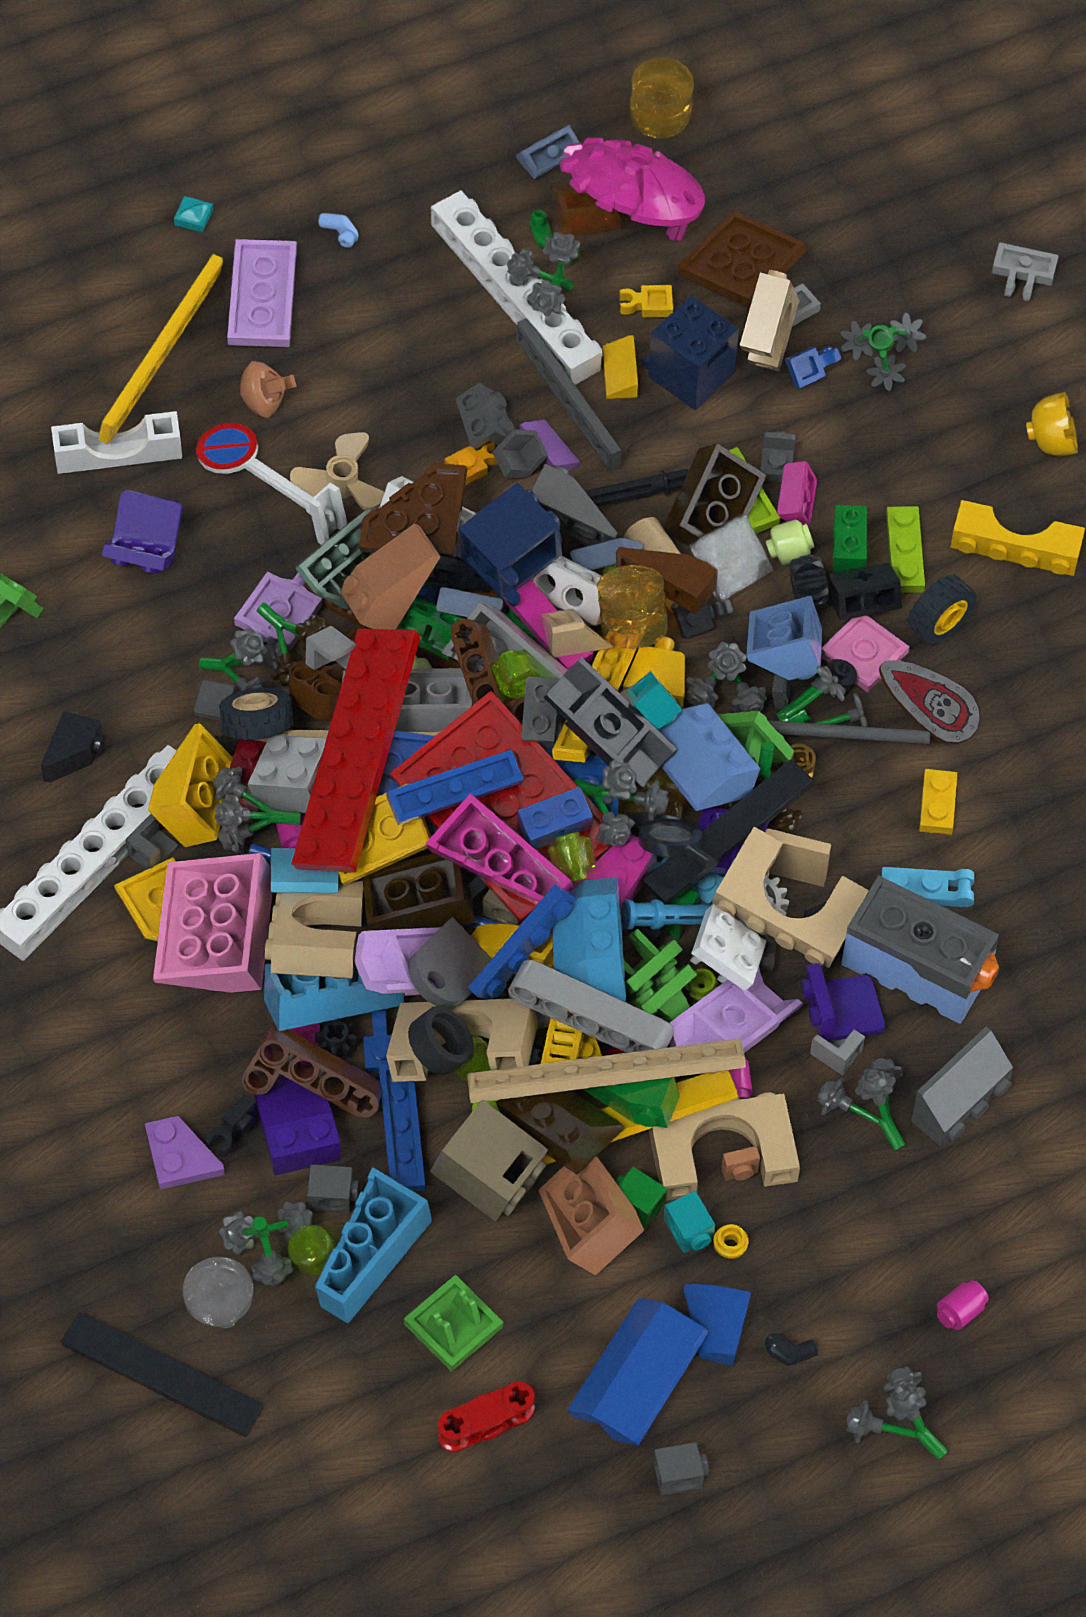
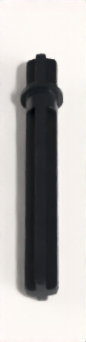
[585,469,689,507]

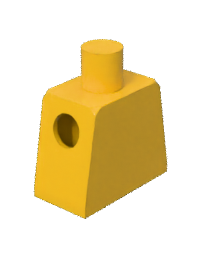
[623,637,685,709]

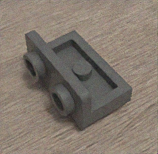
[456,382,515,449]
[521,676,563,750]

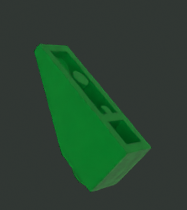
[583,1077,679,1128]

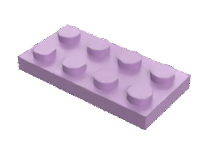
[227,239,297,347]

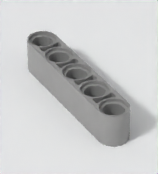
[508,960,674,1053]

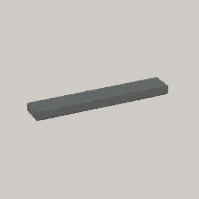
[516,318,621,472]

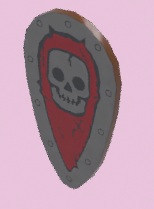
[879,661,980,744]

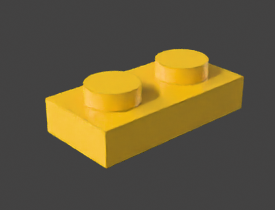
[919,769,958,835]

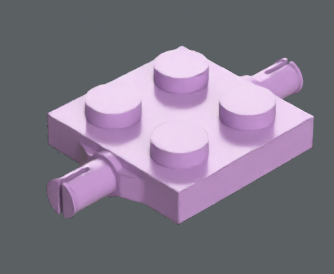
[234,571,323,652]

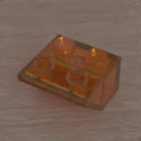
[550,184,622,236]

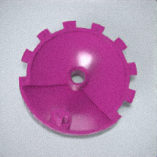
[560,137,705,242]

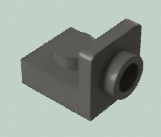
[761,432,795,482]

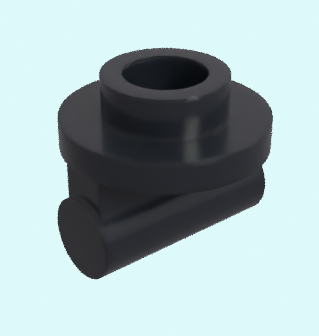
[827,659,857,697]

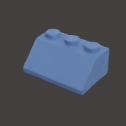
[746,596,822,680]
[658,703,760,811]

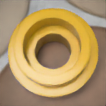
[714,1224,748,1259]

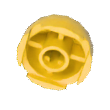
[1026,392,1078,456]

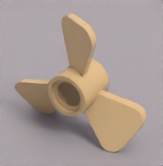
[290,432,385,511]

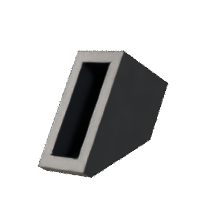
[41,711,106,783]

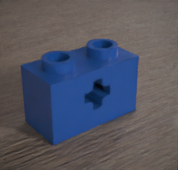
[517,787,593,850]

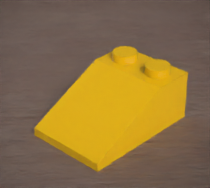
[148,723,233,847]

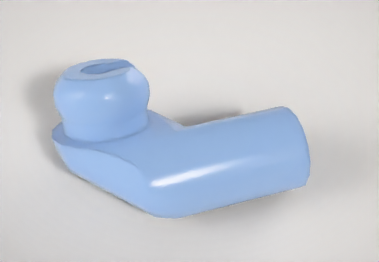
[319,213,358,248]

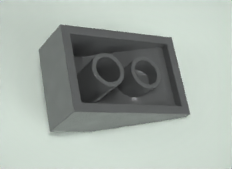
[531,464,617,546]

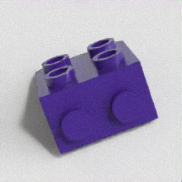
[102,490,183,573]
[801,963,885,1041]

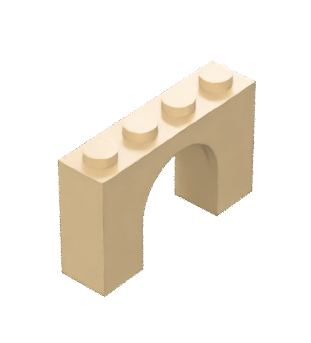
[740,270,799,372]
[712,827,869,968]
[265,879,365,978]
[386,999,538,1082]
[648,1092,800,1201]

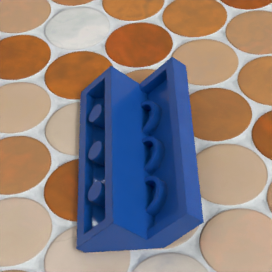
[567,1298,709,1446]

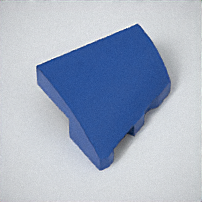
[683,1284,751,1366]

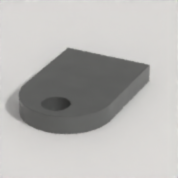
[408,917,491,1008]

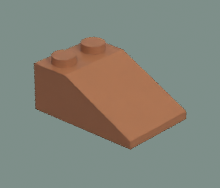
[340,524,440,630]
[538,1156,644,1275]

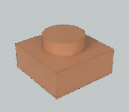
[721,1146,760,1181]

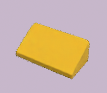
[602,335,638,399]

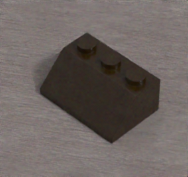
[663,443,766,557]
[362,853,475,931]
[496,1090,624,1175]

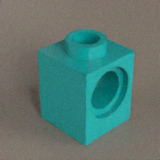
[626,671,682,730]
[664,1191,715,1253]

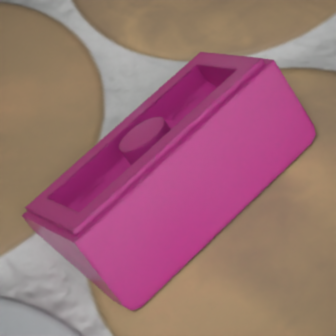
[777,461,817,528]

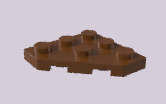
[359,463,467,559]

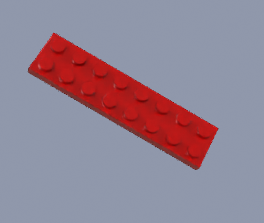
[291,629,421,873]

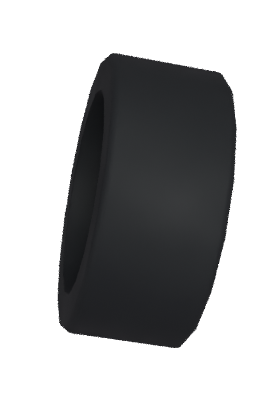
[408,1006,474,1075]

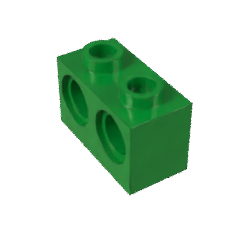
[832,505,867,574]
[396,596,463,660]

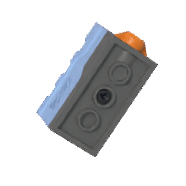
[841,875,999,1024]

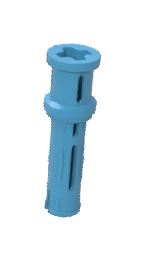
[621,899,717,930]

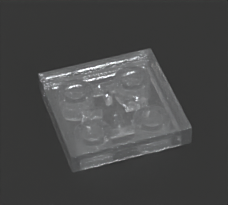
[690,514,773,601]

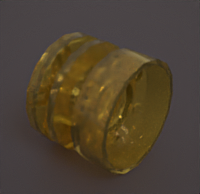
[629,57,694,138]
[596,565,669,649]

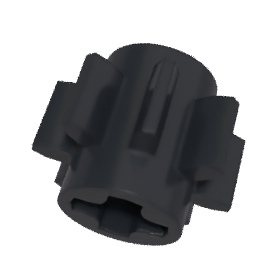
[315,1018,357,1058]

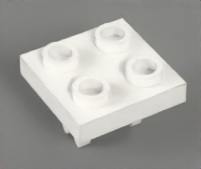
[690,904,766,991]

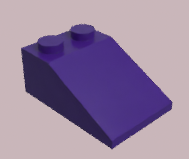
[253,1076,341,1176]

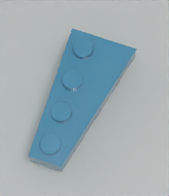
[264,964,404,1031]
[315,1167,432,1324]

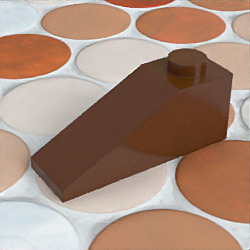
[616,547,718,614]

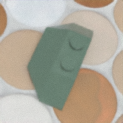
[295,508,373,609]

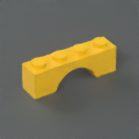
[950,500,1085,576]

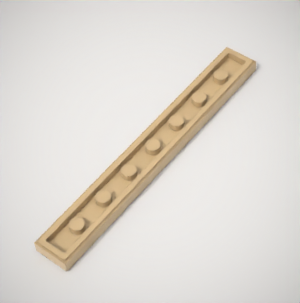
[467,1039,746,1103]

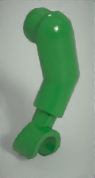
[529,210,580,265]

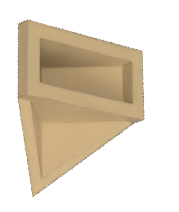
[541,609,615,658]

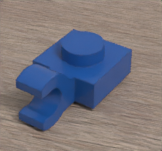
[785,346,841,388]
[363,1011,392,1073]

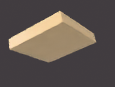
[765,829,831,887]

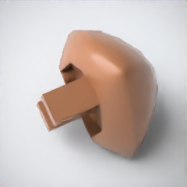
[240,361,297,419]

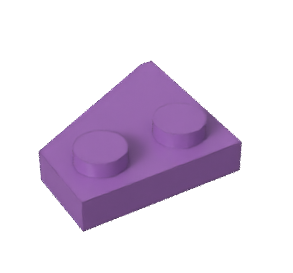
[145,1116,225,1190]

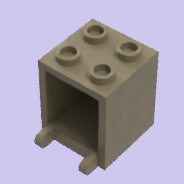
[430,1099,548,1222]

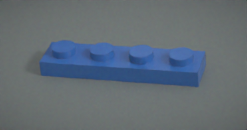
[386,749,524,825]
[468,884,577,1000]
[378,1064,425,1192]

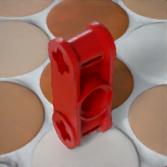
[438,1381,535,1453]

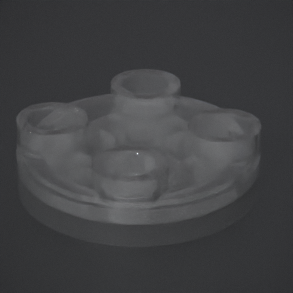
[183,1257,253,1328]

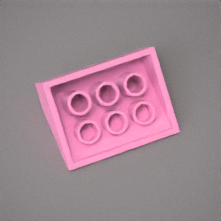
[153,853,273,993]

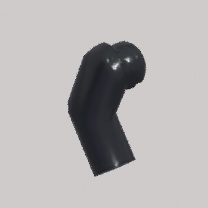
[765,1333,818,1366]

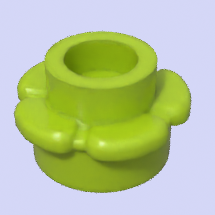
[685,968,718,1001]

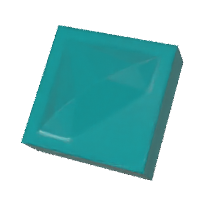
[174,196,213,233]

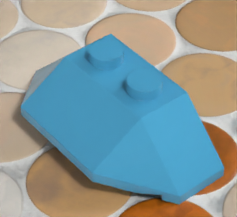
[552,877,627,1003]

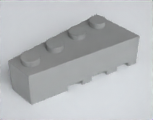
[441,602,568,694]

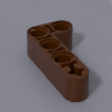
[451,618,525,724]
[289,625,372,721]
[242,1026,382,1118]

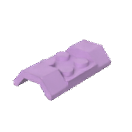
[354,926,463,996]
[669,967,803,1074]

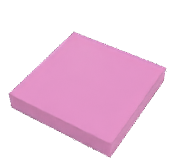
[821,615,909,693]

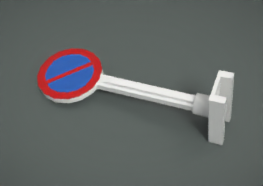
[196,423,347,545]

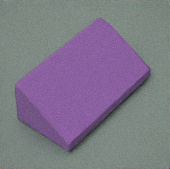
[519,420,580,471]

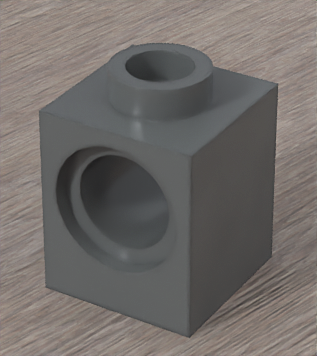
[308,1165,359,1213]
[653,1442,709,1496]

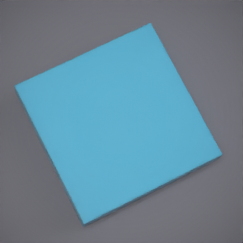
[271,848,338,893]

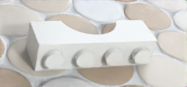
[51,411,182,474]

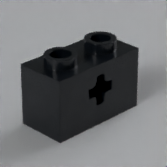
[828,562,902,620]

